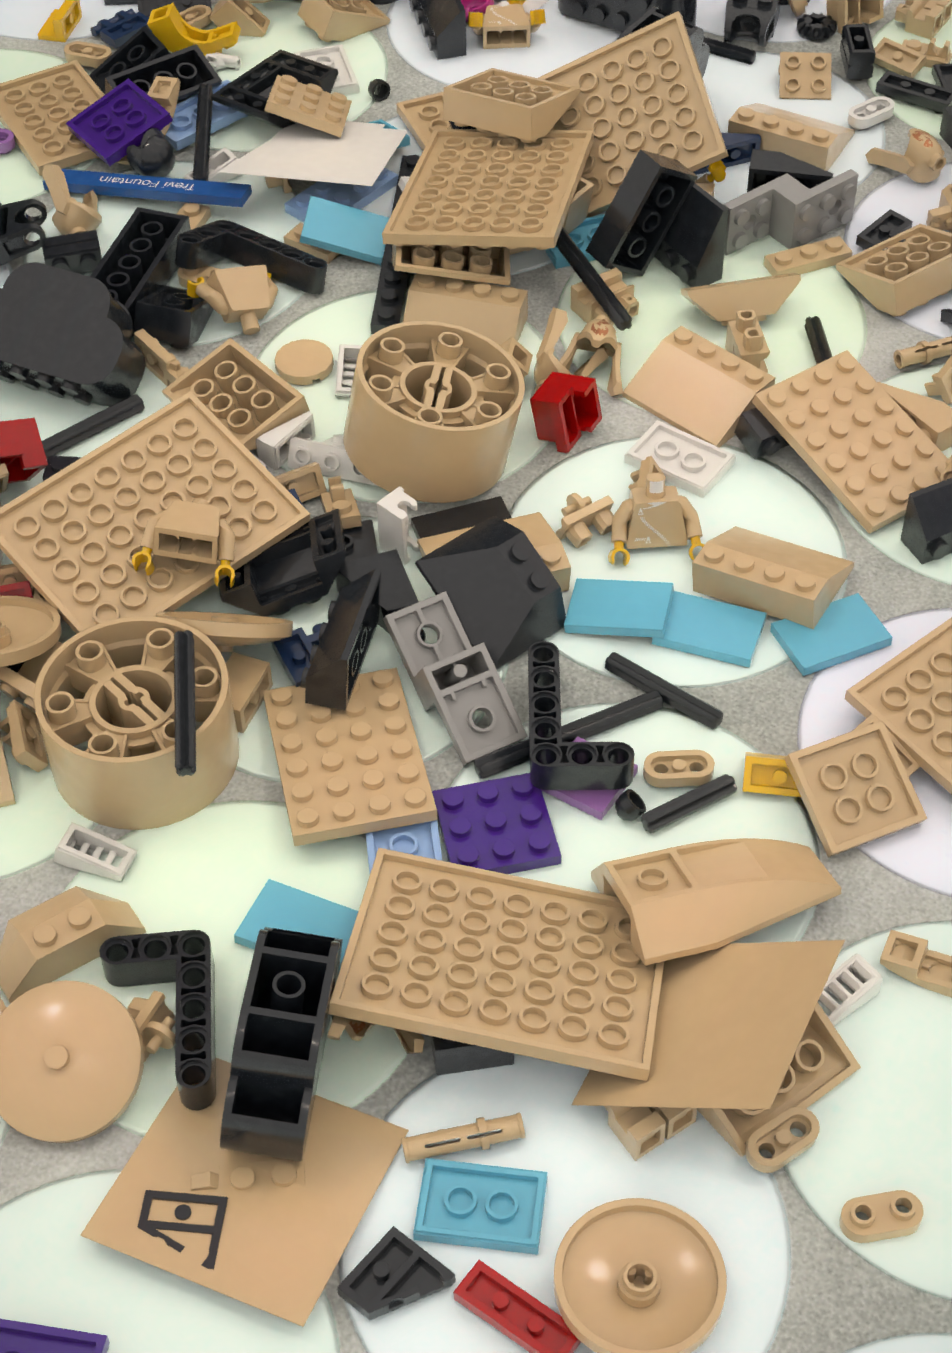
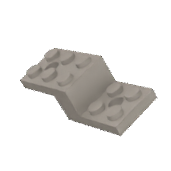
[723,169,859,256]
[383,591,528,766]

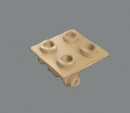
[778,52,832,100]

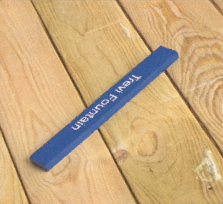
[42,169,252,207]

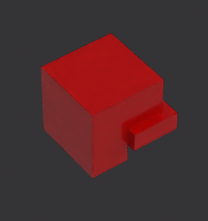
[530,372,602,453]
[0,417,48,484]

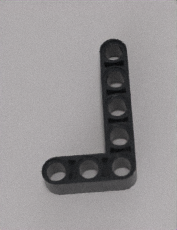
[175,220,327,294]
[528,641,635,790]
[99,930,216,1110]

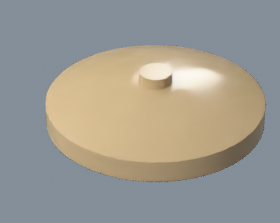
[0,596,62,667]
[156,611,293,652]
[0,980,144,1143]
[553,1198,727,1353]

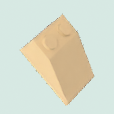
[297,0,391,42]

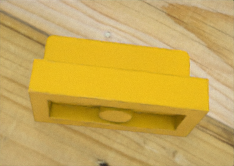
[38,0,82,42]
[742,752,801,797]

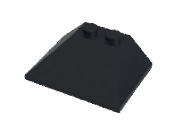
[211,49,338,129]
[219,509,347,617]
[415,515,566,669]

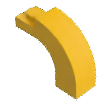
[147,3,241,55]

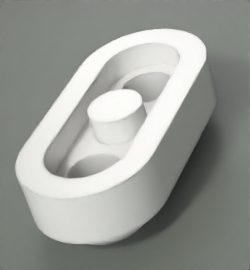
[847,96,895,130]

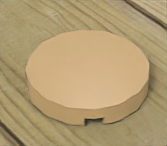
[274,339,334,385]

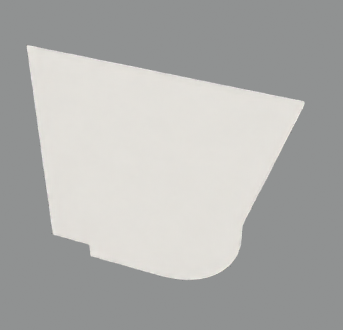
[218,121,408,186]

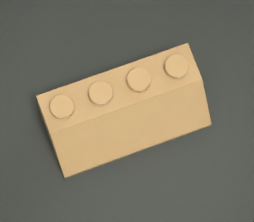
[403,273,528,345]

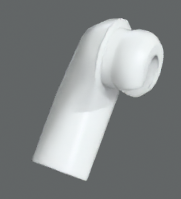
[205,52,241,71]

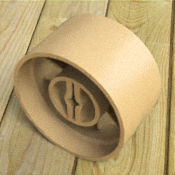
[343,321,525,503]
[34,616,240,830]

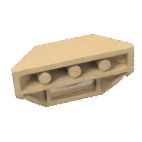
[681,273,801,326]
[0,886,146,1003]

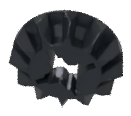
[796,12,836,40]

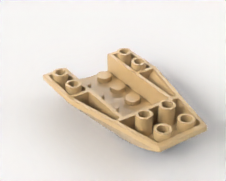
[591,838,842,966]

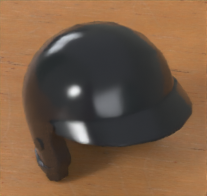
[126,128,176,177]

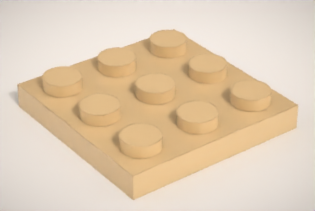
[264,75,352,138]
[784,720,928,857]

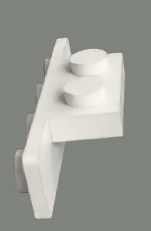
[287,434,379,487]

